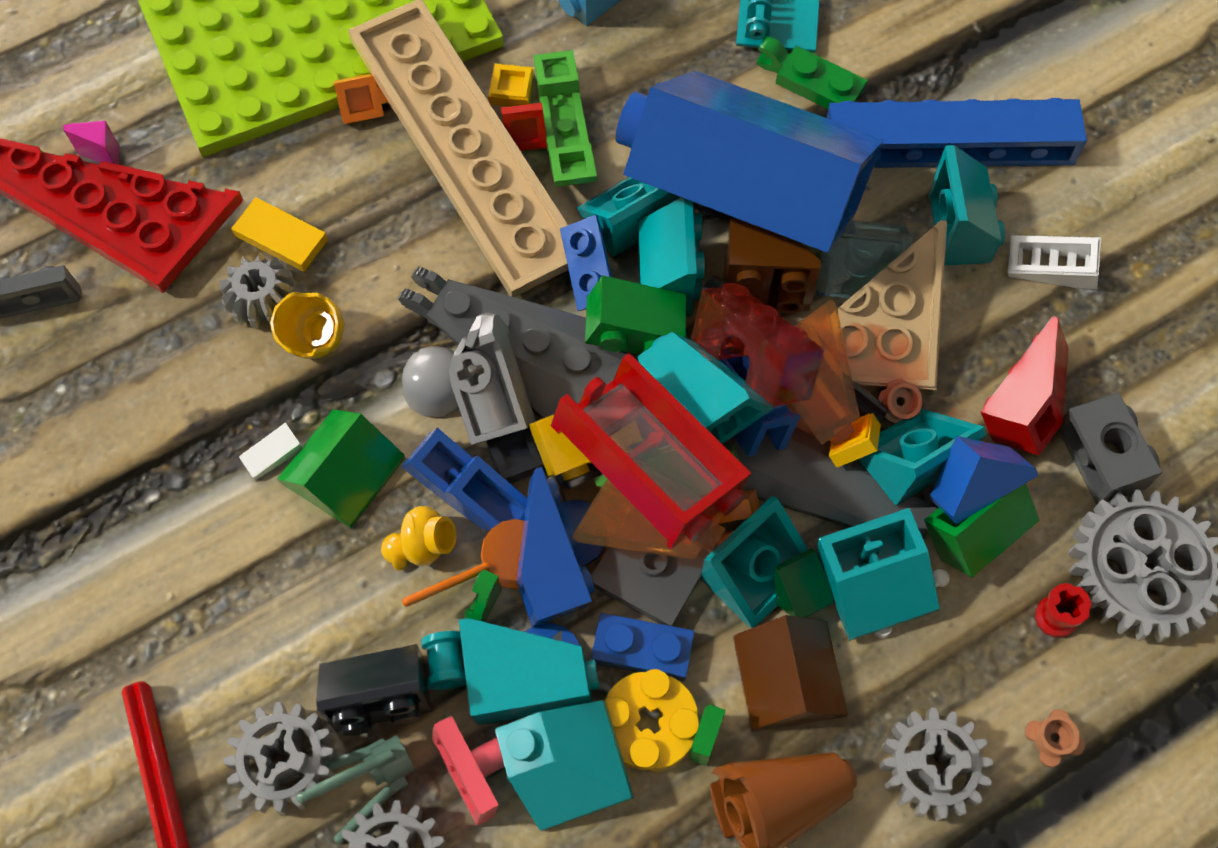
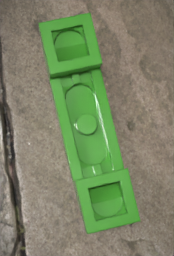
[533,50,597,187]

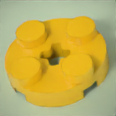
[605,669,699,772]

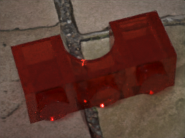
[691,283,825,406]

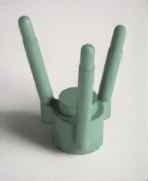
[296,735,415,844]

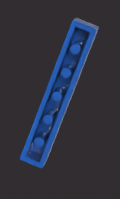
[827,98,1087,168]

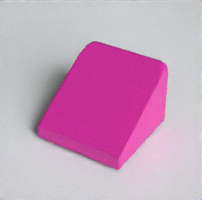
[63,120,119,165]

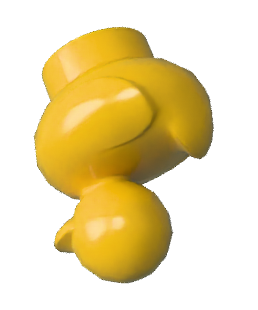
[381,506,457,571]

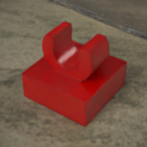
[501,103,547,151]

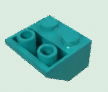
[638,197,705,317]
[815,508,940,641]

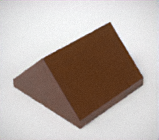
[733,615,848,732]

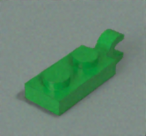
[756,36,867,109]

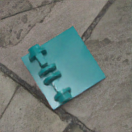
[736,0,819,53]

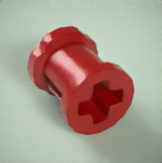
[1035,583,1091,638]

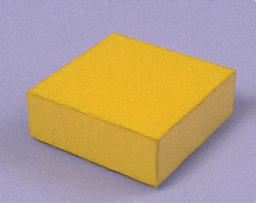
[488,63,535,107]
[829,413,881,468]

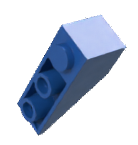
[516,467,594,627]

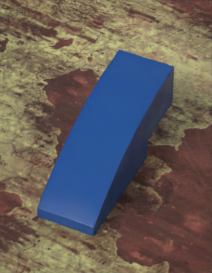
[401,428,527,533]

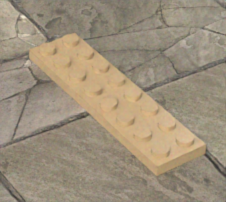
[348,0,569,297]

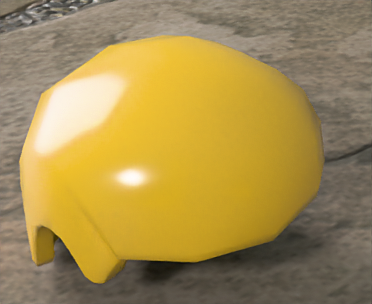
[270,292,345,359]

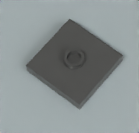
[591,506,717,626]

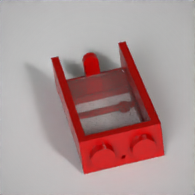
[550,353,751,549]

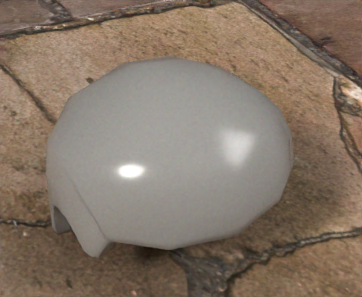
[402,346,459,417]

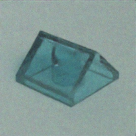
[816,220,913,298]

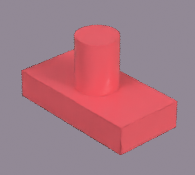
[432,716,505,826]

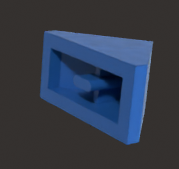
[930,436,1038,524]

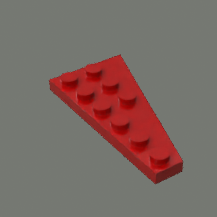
[0,138,244,293]

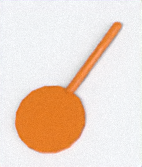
[402,519,524,607]

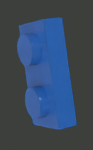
[591,613,694,682]

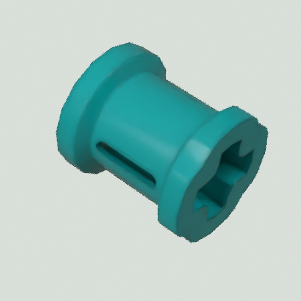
[420,631,467,691]

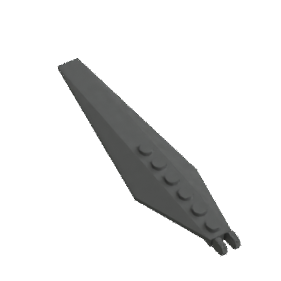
[397,266,937,540]

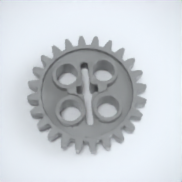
[1068,489,1218,643]

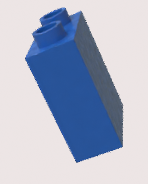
[615,71,884,253]

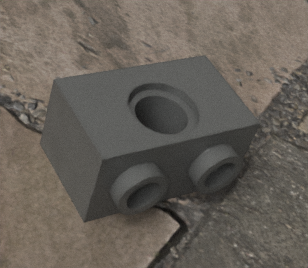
[1058,392,1162,505]

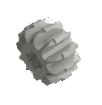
[220,253,296,330]

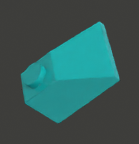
[495,700,634,831]

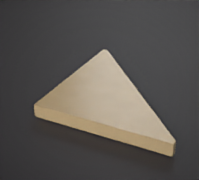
[764,221,947,392]

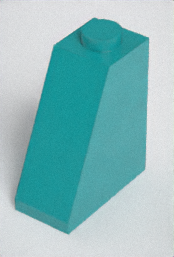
[637,332,774,444]
[459,618,600,726]

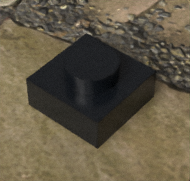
[486,427,546,484]

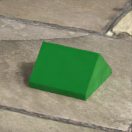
[277,409,406,529]

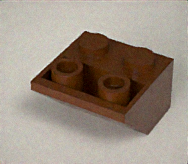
[724,217,821,314]

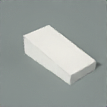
[239,423,302,481]

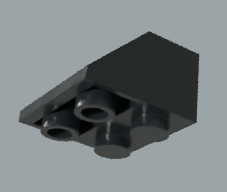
[316,644,432,736]

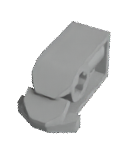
[448,313,535,445]

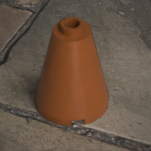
[710,752,857,848]

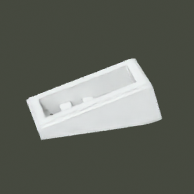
[1008,235,1101,289]

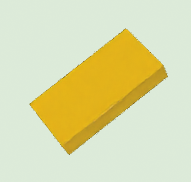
[231,197,328,272]

